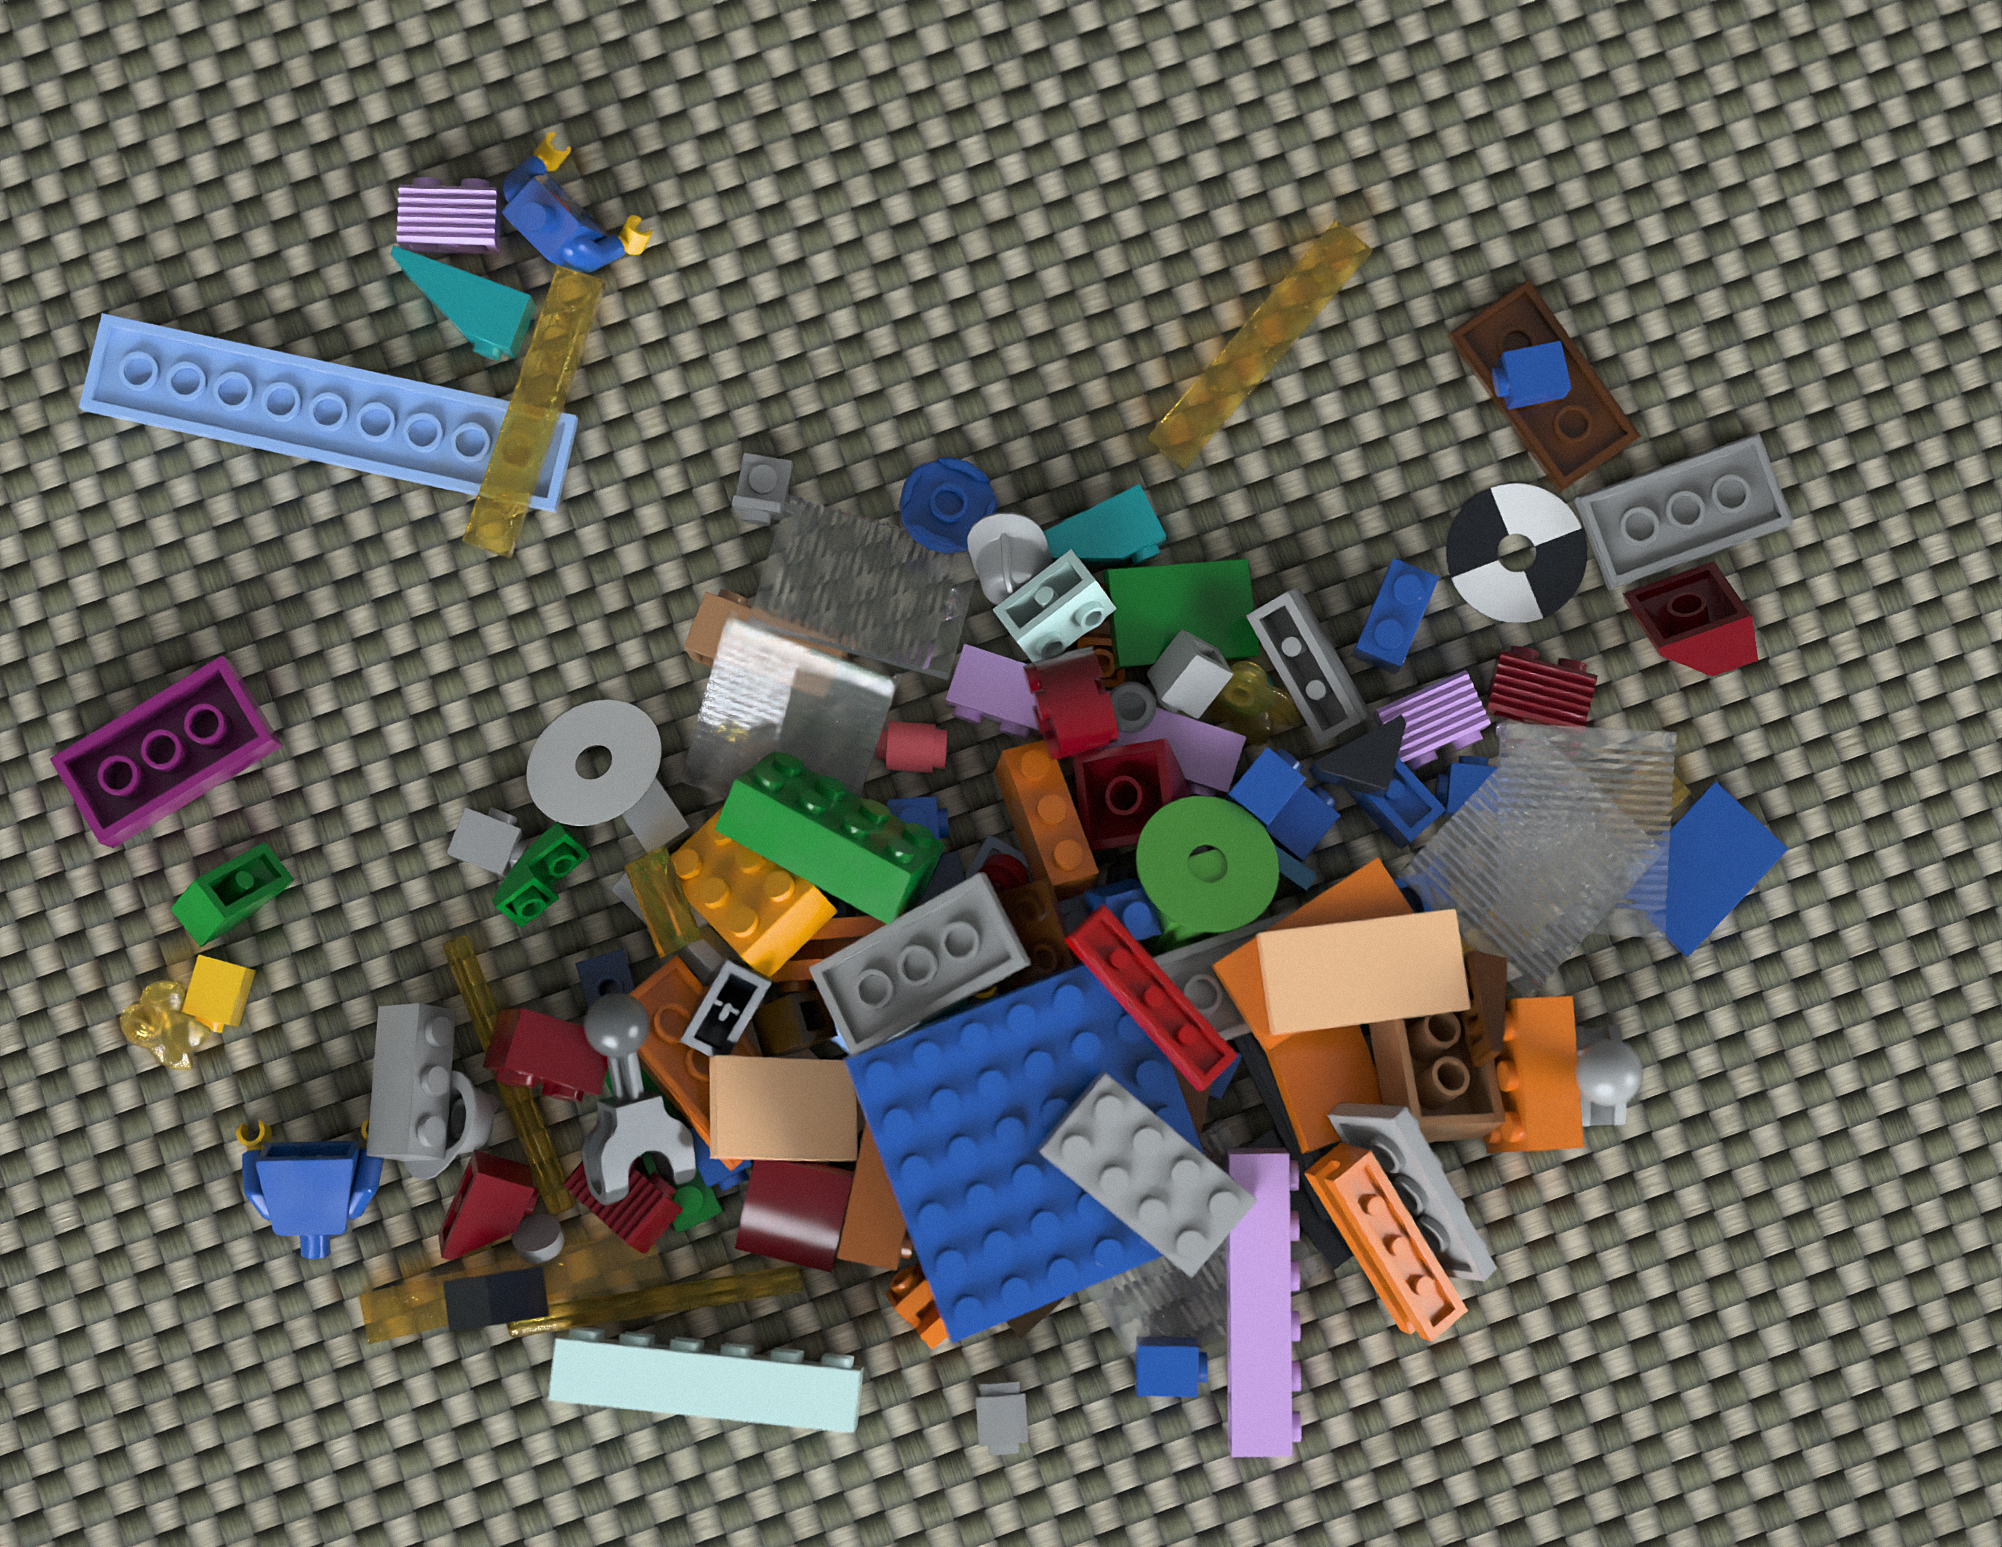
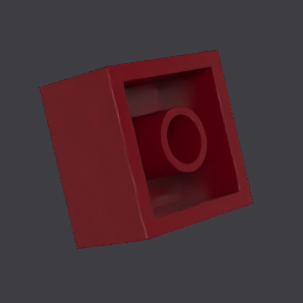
[483,1008,608,1102]

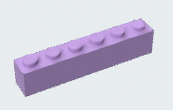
[946,644,1246,797]
[1225,1148,1301,1457]

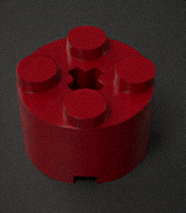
[1023,646,1119,761]

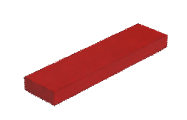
[1063,904,1238,1091]

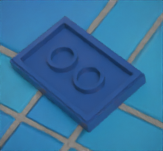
[1613,781,1788,957]

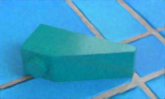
[390,245,536,361]
[1043,484,1166,566]

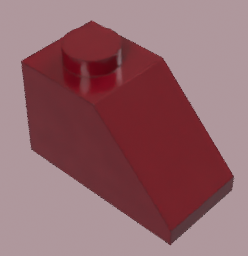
[438,1150,538,1261]

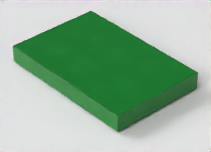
[1103,559,1260,669]

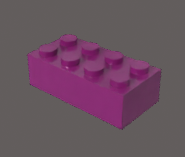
[50,655,283,848]

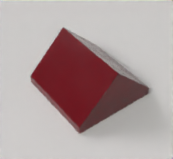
[1072,739,1192,852]

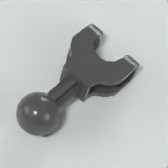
[582,993,696,1205]

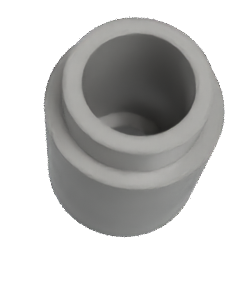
[975,1381,1029,1455]

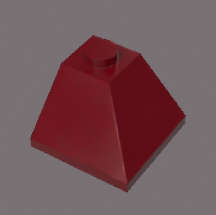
[1623,561,1758,677]

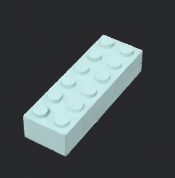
[548,1326,864,1433]

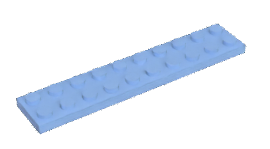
[79,313,579,513]

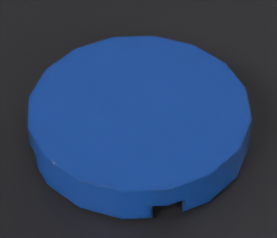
[899,457,998,554]

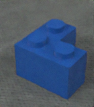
[1225,747,1341,863]

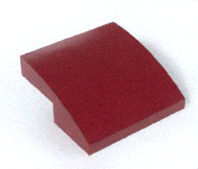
[735,1160,855,1273]

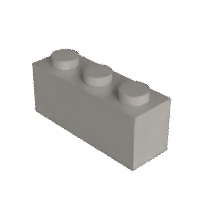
[1246,588,1372,745]
[366,1003,456,1161]

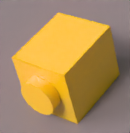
[181,954,256,1033]

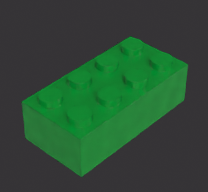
[714,751,946,925]

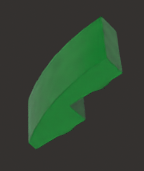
[492,822,591,928]

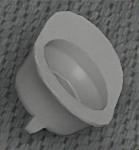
[967,512,1054,605]
[403,1071,500,1180]

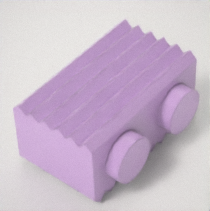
[397,177,502,255]
[1372,670,1491,771]

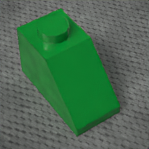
[170,842,294,947]

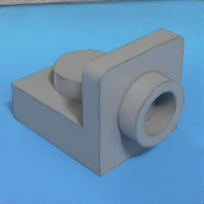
[732,453,793,526]

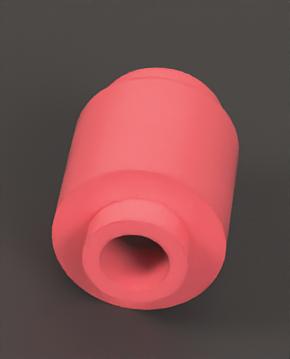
[876,721,948,773]

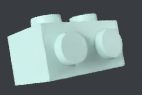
[992,549,1117,662]

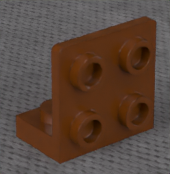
[995,878,1083,995]

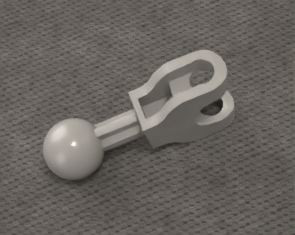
[1575,1025,1643,1127]

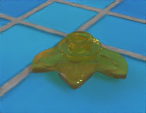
[1207,661,1301,746]
[120,980,212,1070]

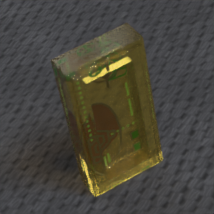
[624,846,702,958]

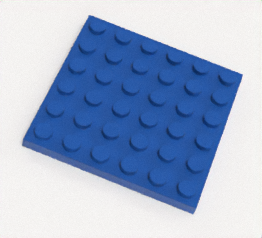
[843,962,1204,1343]

